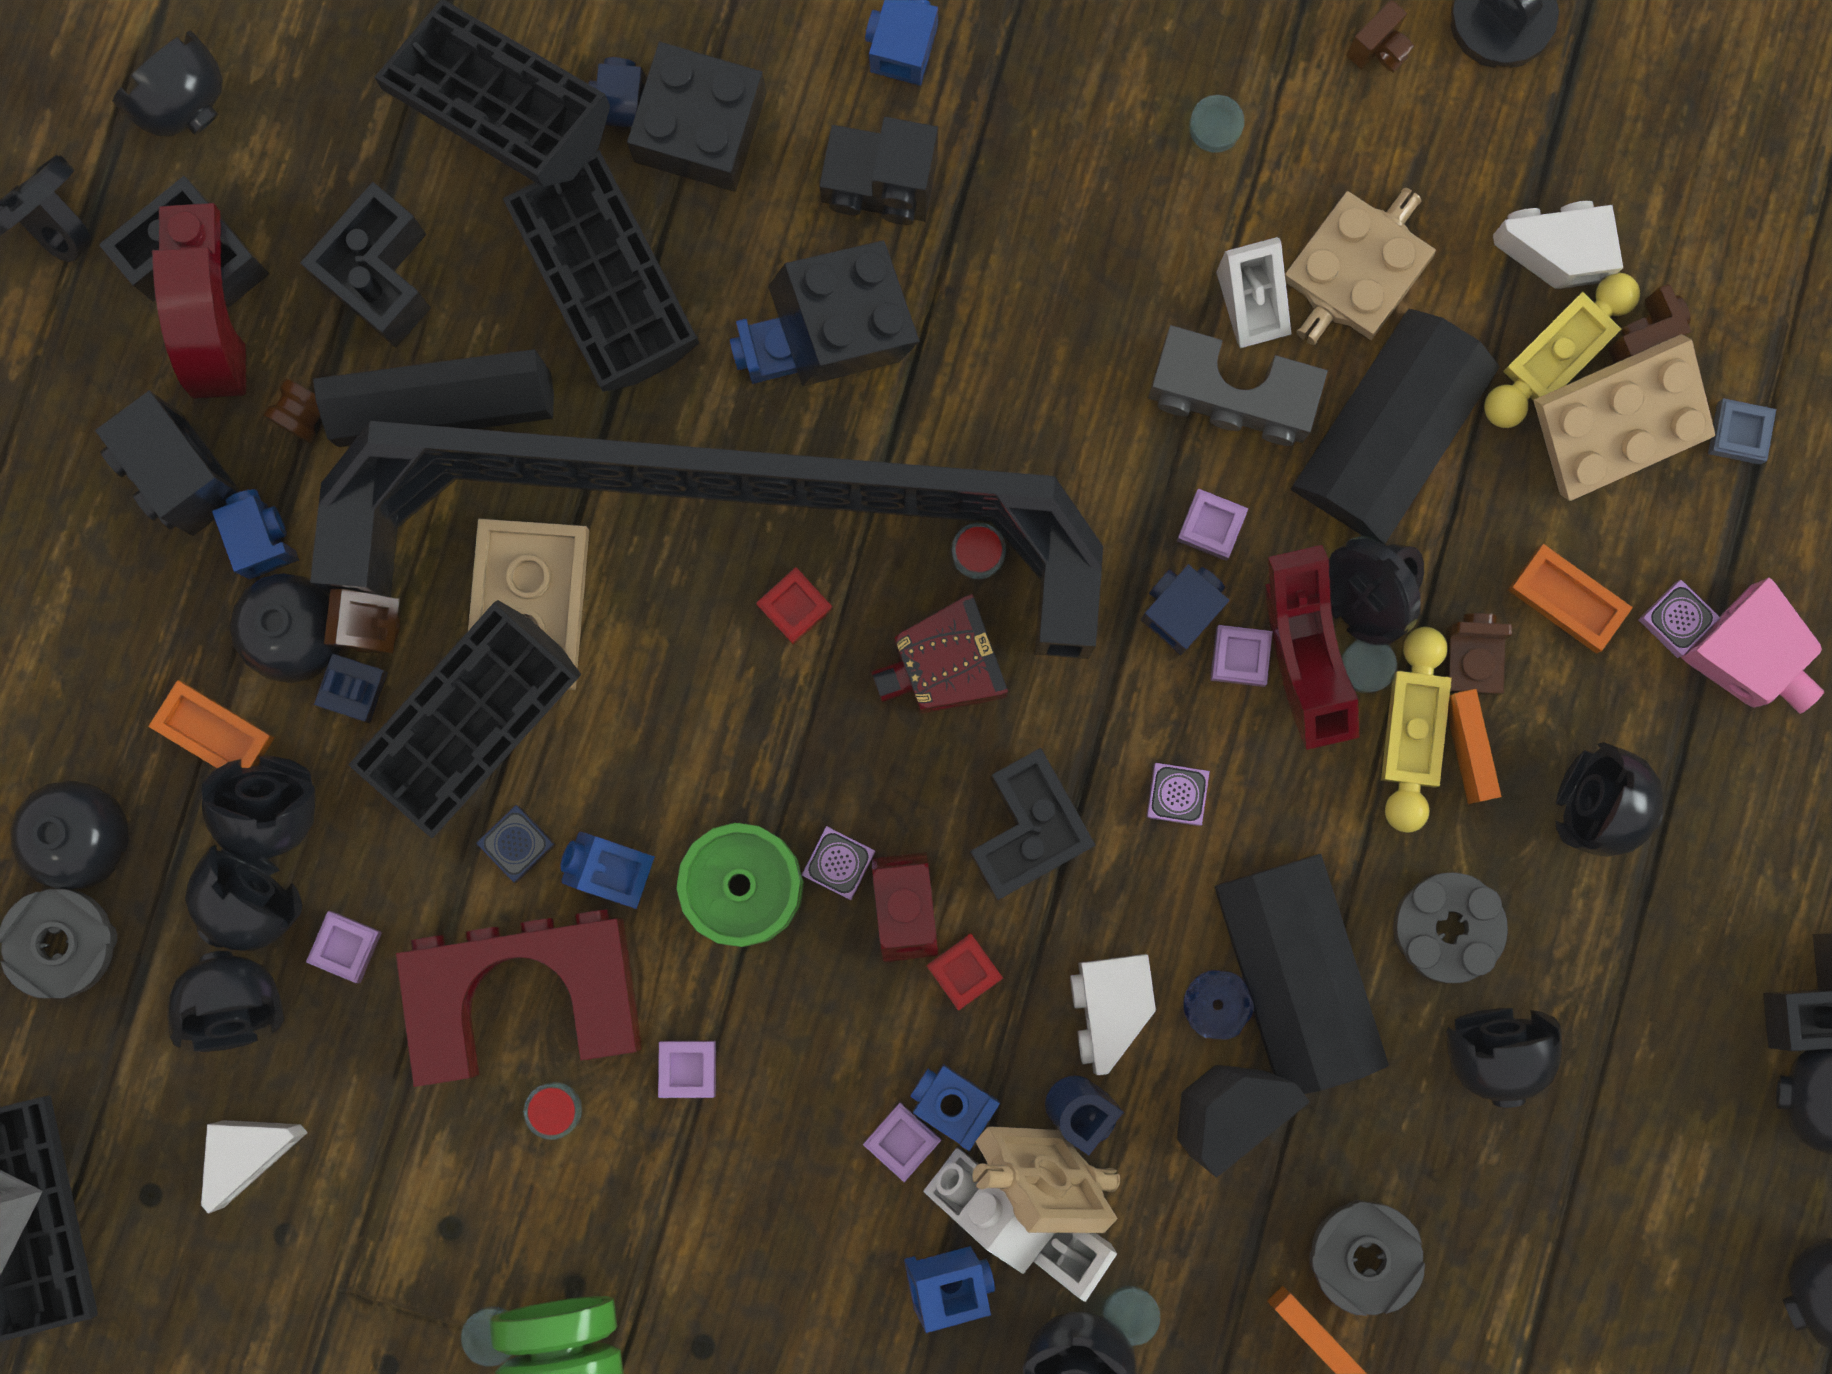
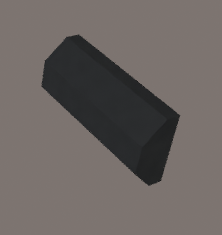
[375,0,610,187]
[503,150,699,392]
[1290,309,1500,544]
[313,349,554,447]
[348,600,581,838]
[1214,854,1389,1094]
[1177,1065,1310,1178]
[0,1095,98,1342]

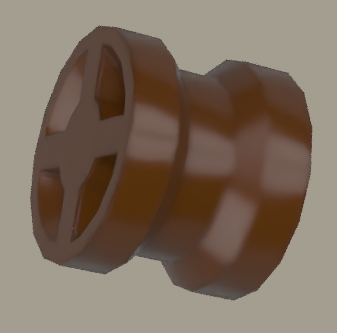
[263,379,321,444]

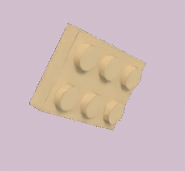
[1534,334,1716,501]
[468,519,589,690]

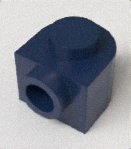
[589,57,647,128]
[1045,1076,1124,1155]

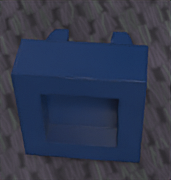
[314,653,388,723]

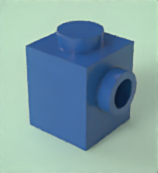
[865,0,938,86]

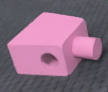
[1681,577,1824,714]

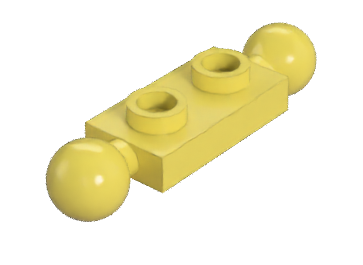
[1484,273,1640,428]
[1381,627,1452,833]

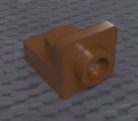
[1608,284,1692,364]
[324,589,400,653]
[1445,613,1512,696]

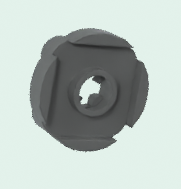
[1393,873,1508,983]
[0,889,118,998]
[1309,1200,1425,1316]

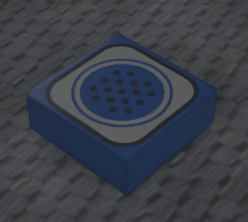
[476,805,556,883]

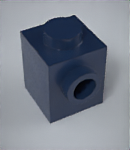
[1140,564,1230,655]

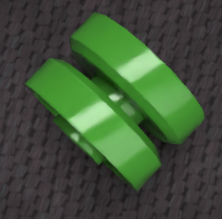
[677,823,804,947]
[489,1296,624,1374]

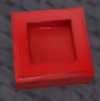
[756,567,833,645]
[926,933,1003,1011]

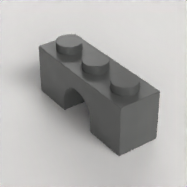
[1148,325,1328,446]

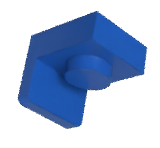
[730,318,798,384]
[560,832,655,909]

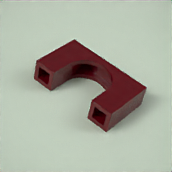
[396,909,642,1087]

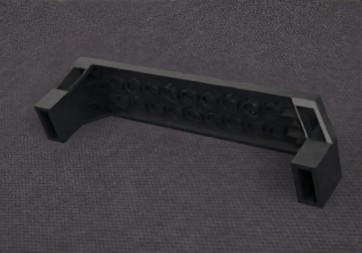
[310,421,1103,659]

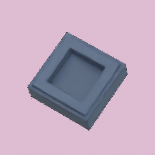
[1708,398,1776,465]

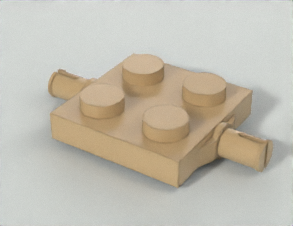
[1285,188,1436,345]
[972,1127,1120,1233]

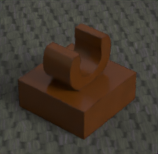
[1346,0,1414,73]

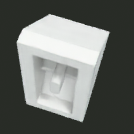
[1216,237,1292,348]
[201,1120,308,1214]
[1033,1233,1117,1302]

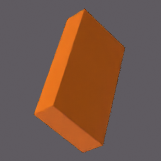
[1508,544,1633,653]
[148,680,275,768]
[1447,689,1502,804]
[1267,1286,1367,1374]

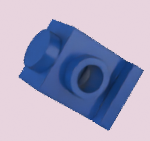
[212,489,299,579]
[910,1064,1000,1151]
[904,1246,995,1333]

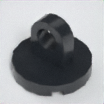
[1450,0,1559,68]
[0,154,91,262]
[1329,538,1424,645]

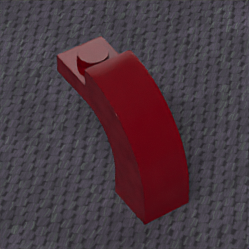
[152,203,246,399]
[1265,545,1360,750]

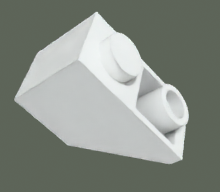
[1493,201,1623,289]
[1070,954,1156,1075]
[923,1147,1054,1274]

